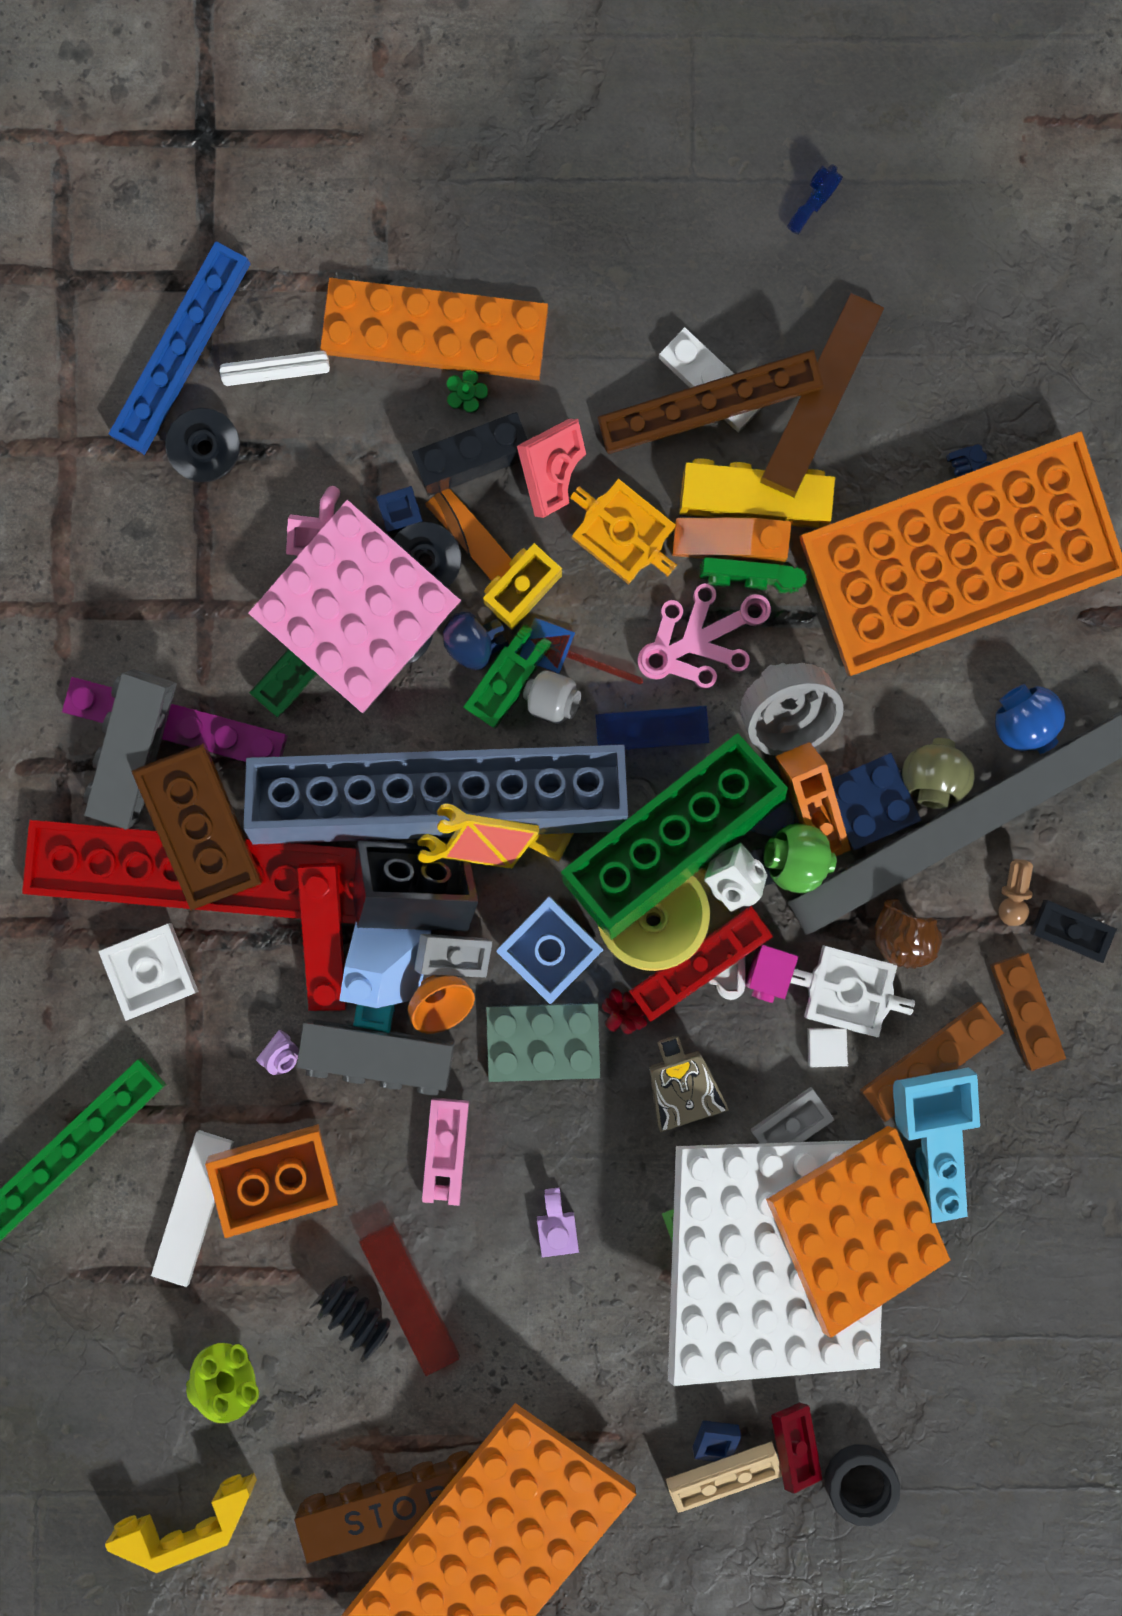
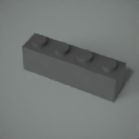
[83,669,177,830]
[296,1019,455,1095]

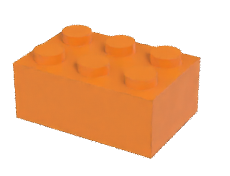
[205,1124,338,1238]

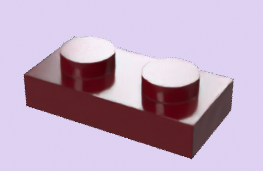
[771,1402,823,1494]

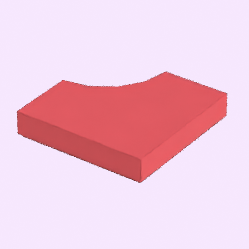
[517,419,586,518]

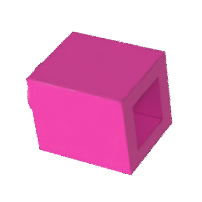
[745,944,798,1003]

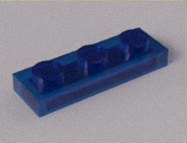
[595,706,710,750]

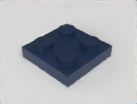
[831,753,921,850]

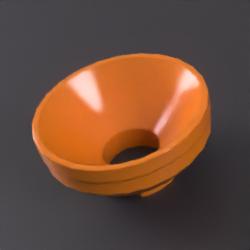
[408,975,475,1034]

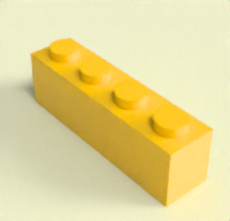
[679,458,835,528]

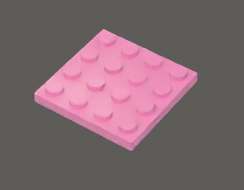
[248,500,461,713]

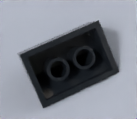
[353,841,478,931]

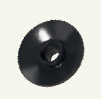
[165,408,240,482]
[393,522,461,588]

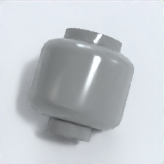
[523,671,581,724]

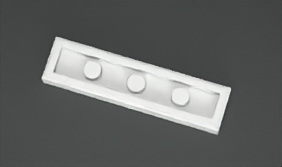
[151,1130,234,1287]

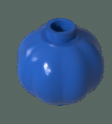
[995,684,1065,754]

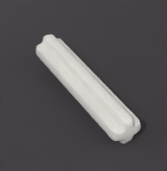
[220,351,330,386]

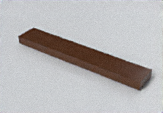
[760,293,884,498]
[598,349,824,454]

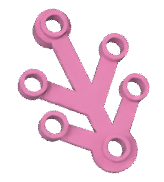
[637,583,771,689]

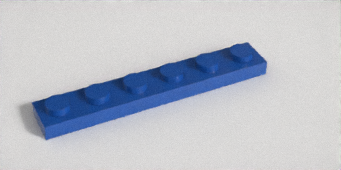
[108,241,251,455]

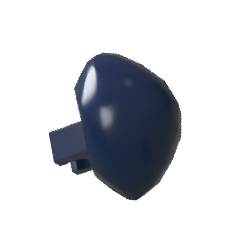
[443,612,509,670]

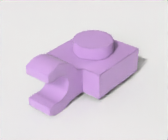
[537,1187,579,1257]

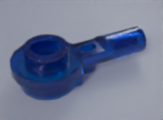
[787,164,843,235]

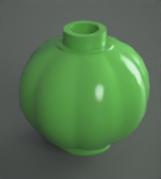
[764,823,837,893]

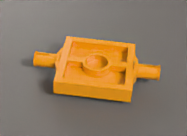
[570,478,677,585]

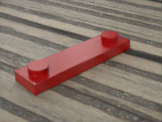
[297,863,347,1011]
[629,905,773,1022]

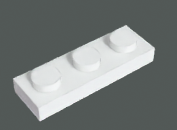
[659,327,761,433]

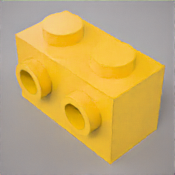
[483,543,562,630]

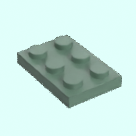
[486,1002,600,1082]

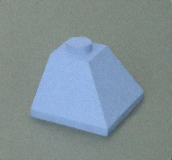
[339,922,432,1008]

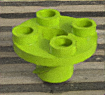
[186,1343,259,1423]

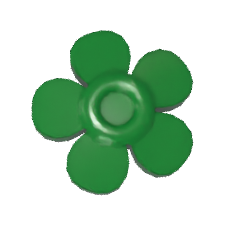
[446,370,488,413]

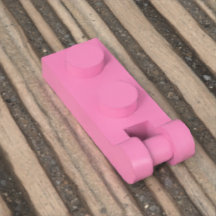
[422,1097,469,1206]

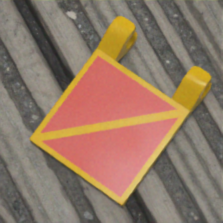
[418,803,539,869]

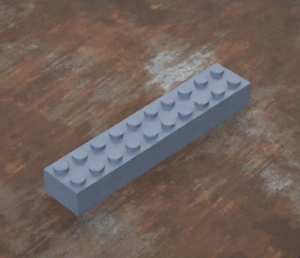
[244,745,628,844]

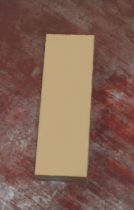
[666,1441,782,1513]

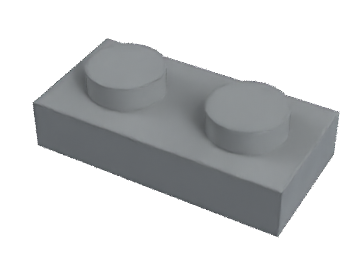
[414,934,493,978]
[750,1087,834,1143]

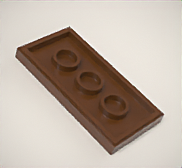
[131,743,263,910]

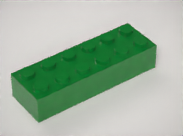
[561,733,788,940]

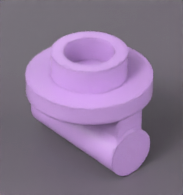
[256,1030,299,1075]

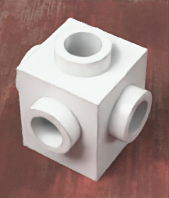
[704,843,767,912]

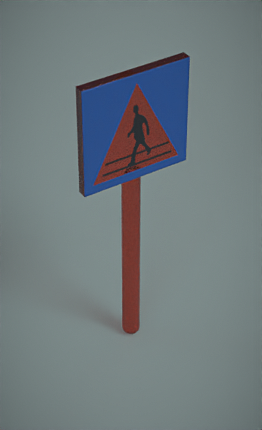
[520,617,643,684]

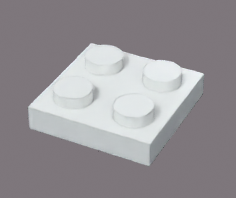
[98,923,199,1021]

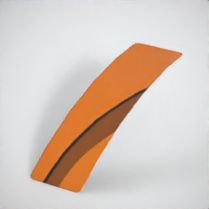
[425,489,512,581]

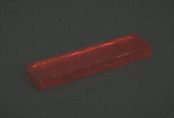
[359,1222,460,1376]

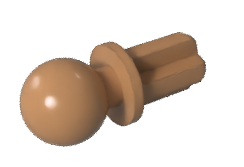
[998,859,1033,926]

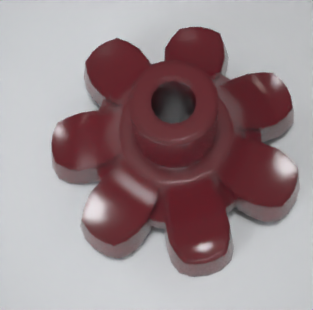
[602,988,647,1034]

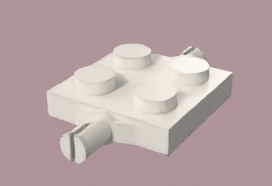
[790,945,915,1038]

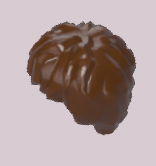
[875,898,942,969]

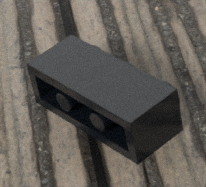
[412,412,528,496]

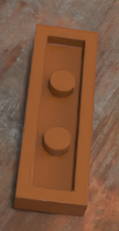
[990,952,1066,1071]

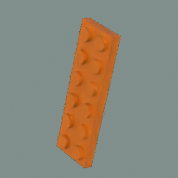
[320,278,548,381]

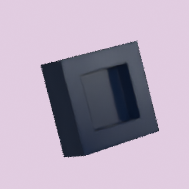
[376,486,423,535]
[693,1420,741,1462]

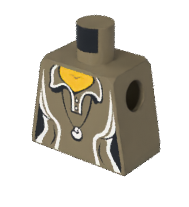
[649,1036,729,1132]

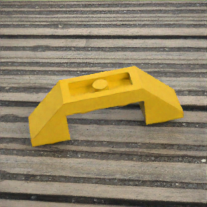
[105,1473,257,1573]

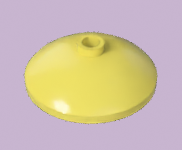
[598,876,710,971]

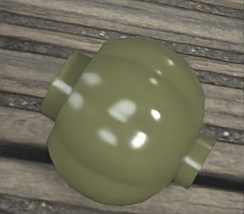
[902,738,974,809]

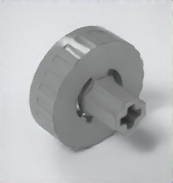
[740,663,843,756]

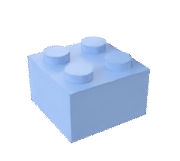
[496,895,603,1004]

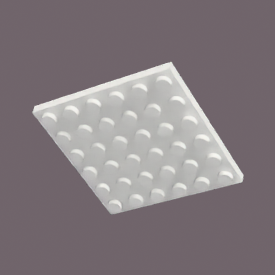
[668,1140,882,1386]

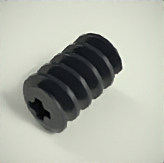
[309,1275,391,1363]

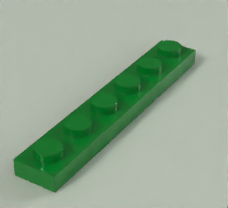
[0,1058,167,1241]

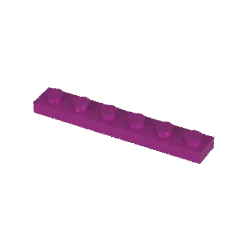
[62,677,288,762]

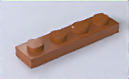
[860,1002,1004,1122]

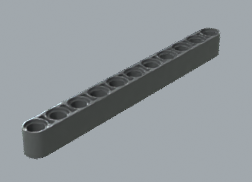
[787,711,1122,934]

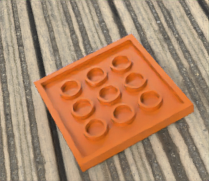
[766,1126,950,1338]

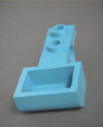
[893,1067,980,1224]

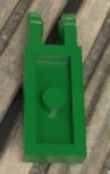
[699,557,807,594]
[463,625,551,730]

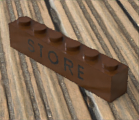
[294,1451,474,1564]

